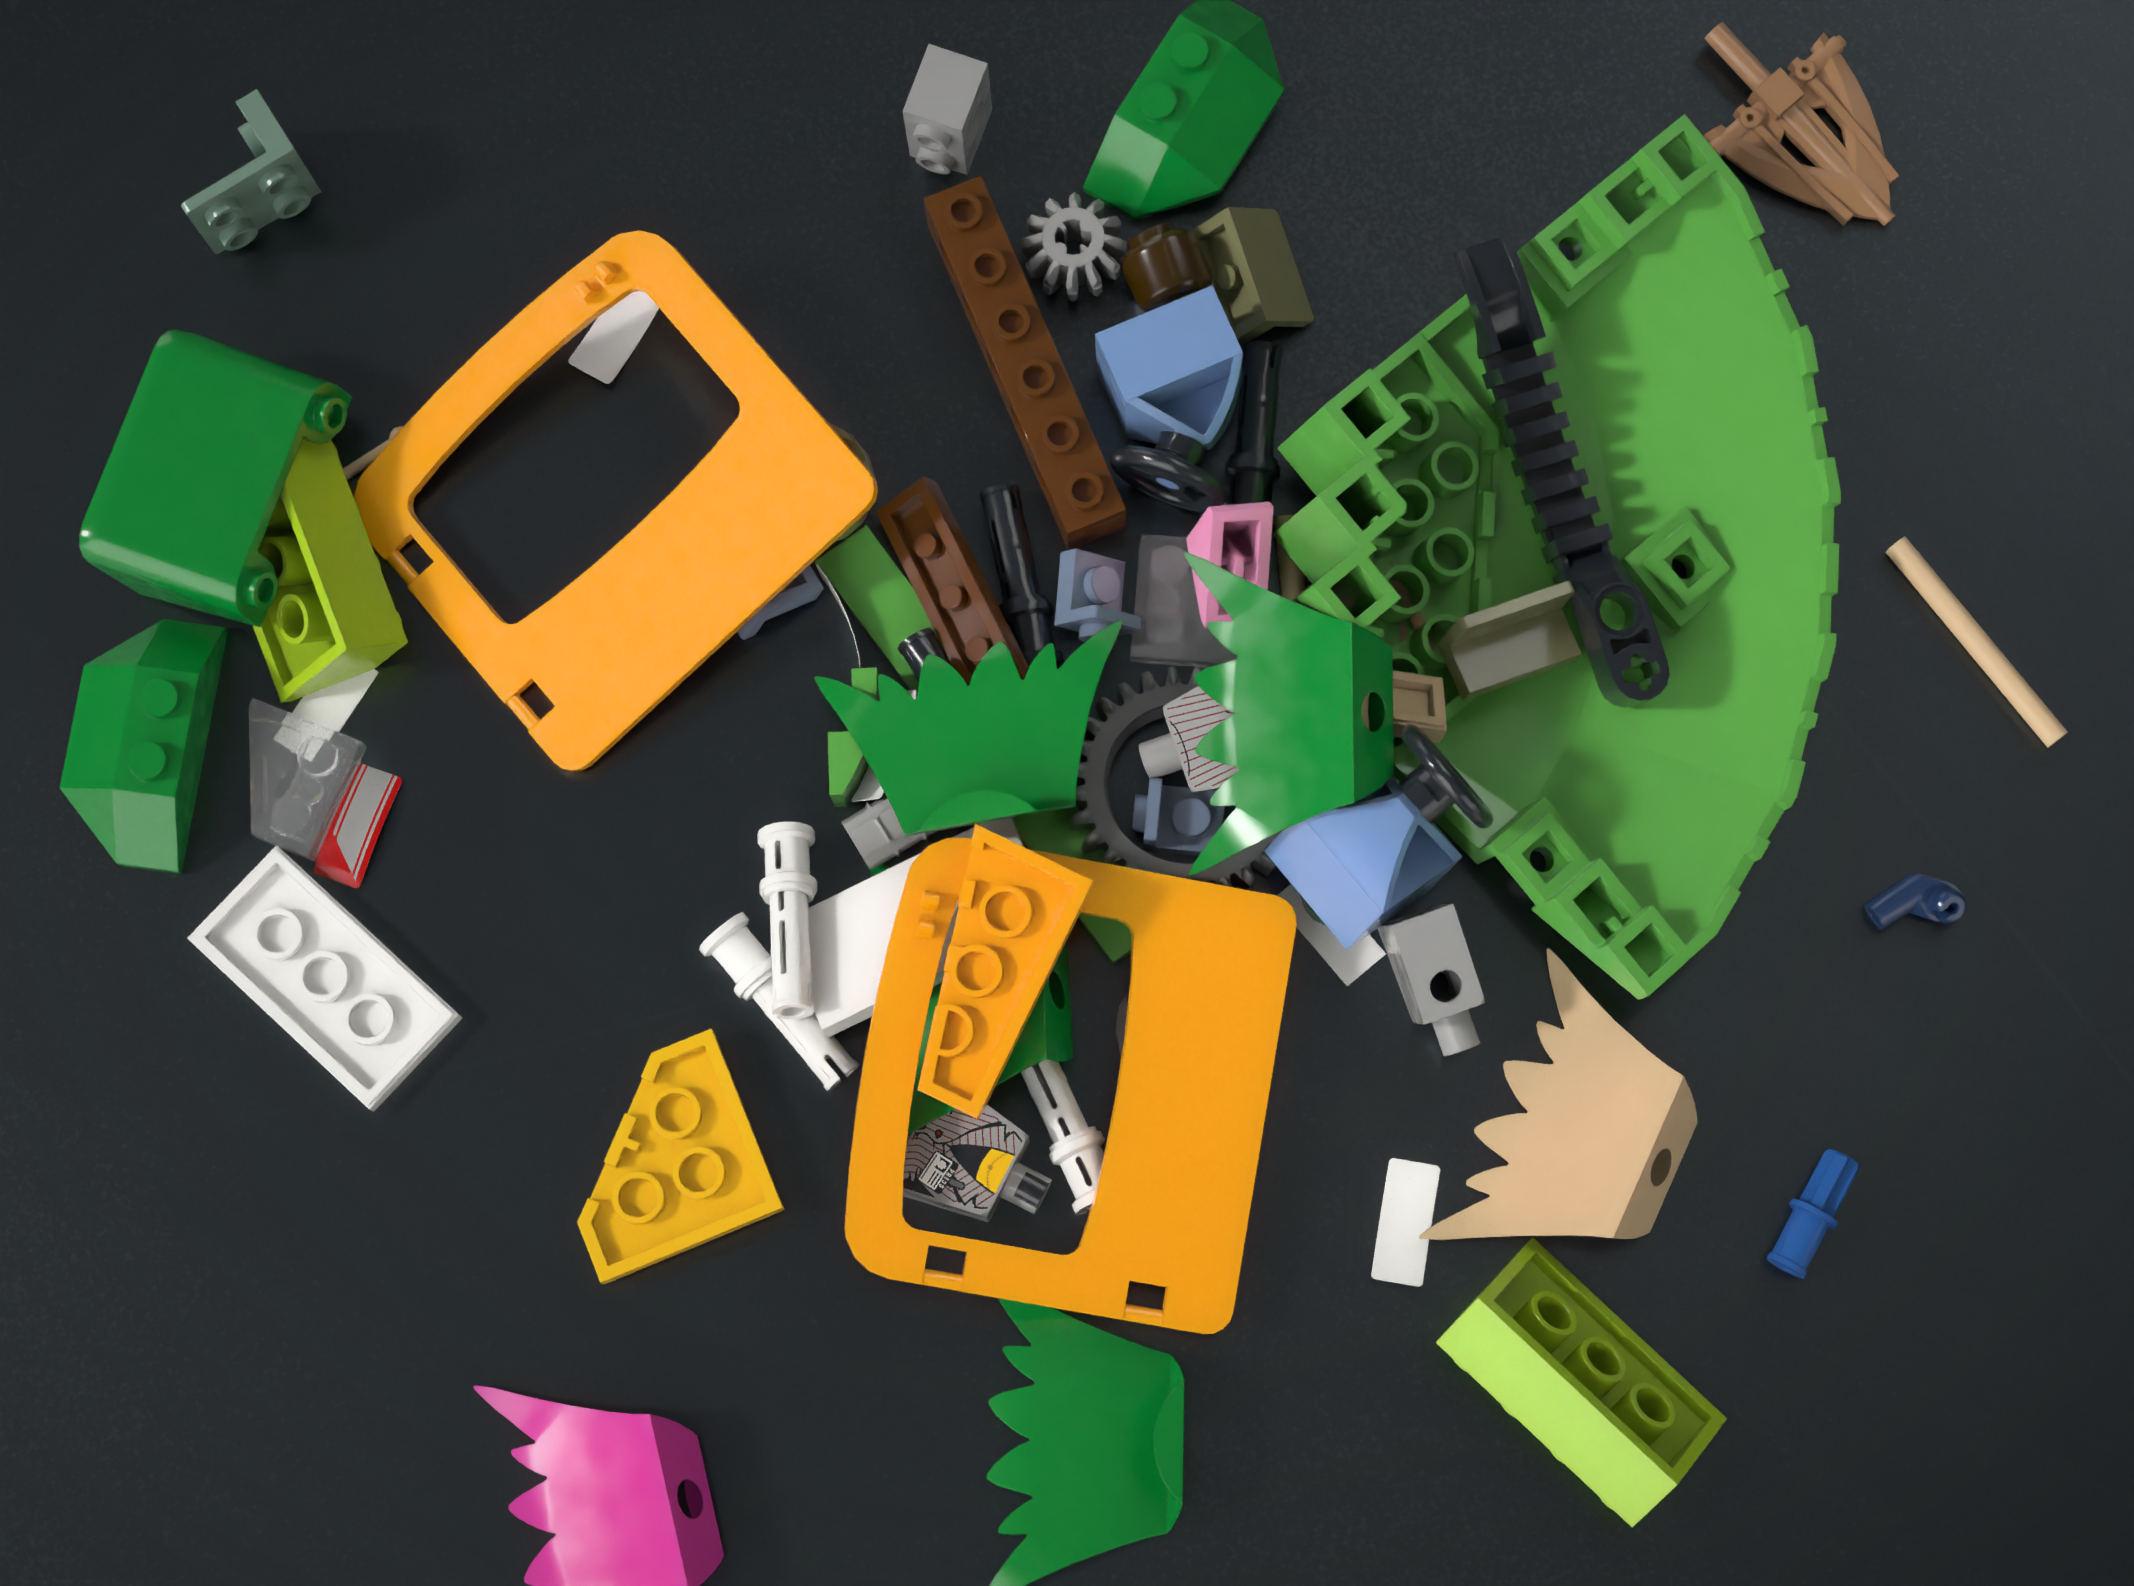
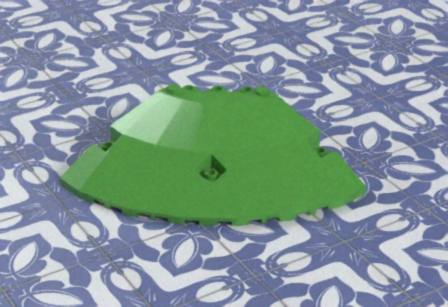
[1272,114,1841,1000]

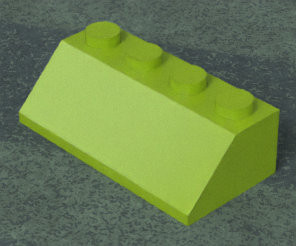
[253,439,408,703]
[1436,1237,1727,1527]

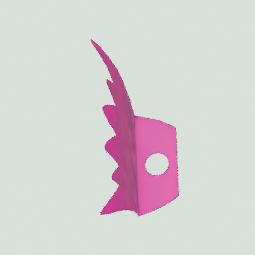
[474,1385,724,1586]

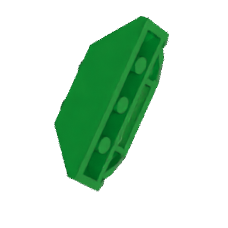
[1083,0,1285,222]
[60,619,228,874]

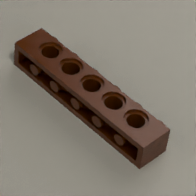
[923,176,1127,550]

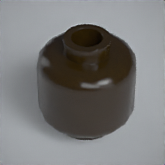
[1121,222,1213,312]

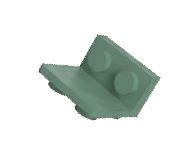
[181,89,321,254]

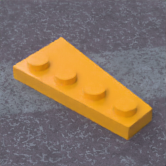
[918,824,1094,1119]

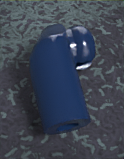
[1864,873,1967,930]

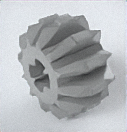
[1021,192,1127,302]

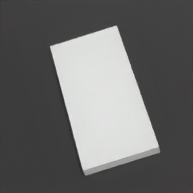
[809,818,1026,1038]
[187,845,462,1112]

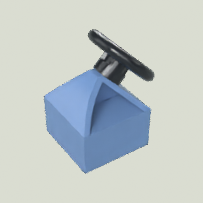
[1095,285,1243,513]
[1264,724,1494,950]

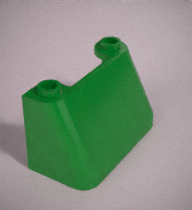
[79,329,352,628]

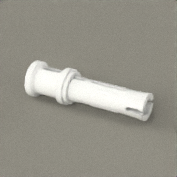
[757,821,817,1020]
[699,912,860,1091]
[1021,1060,1105,1215]

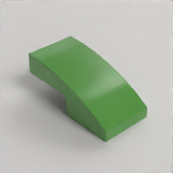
[828,668,880,807]

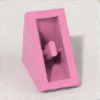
[1186,502,1274,628]

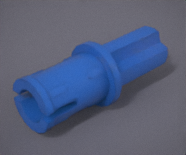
[1767,1149,1859,1279]

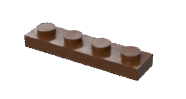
[876,476,1029,686]

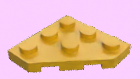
[577,1028,785,1285]

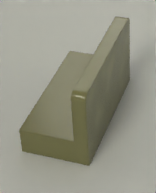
[1191,207,1314,347]
[1438,581,1582,701]

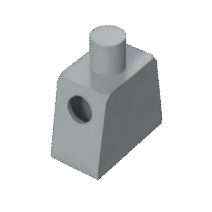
[1378,904,1485,1056]

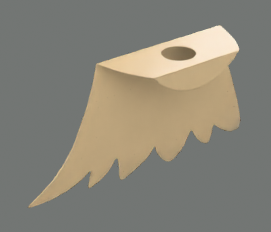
[1419,948,1698,1240]

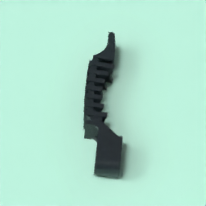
[1453,235,1670,708]

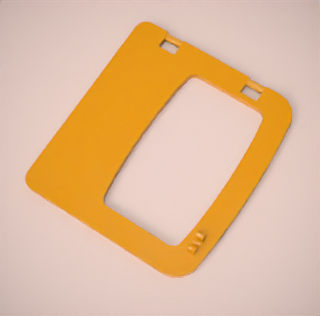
[354,230,878,771]
[844,838,1297,1334]

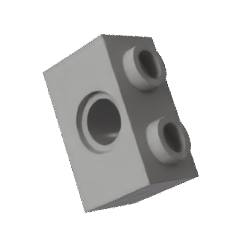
[903,44,992,175]

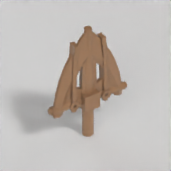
[1703,22,1899,226]

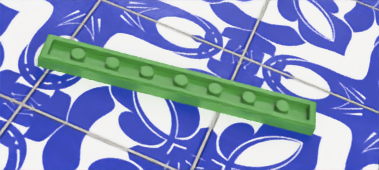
[815,525,1131,966]

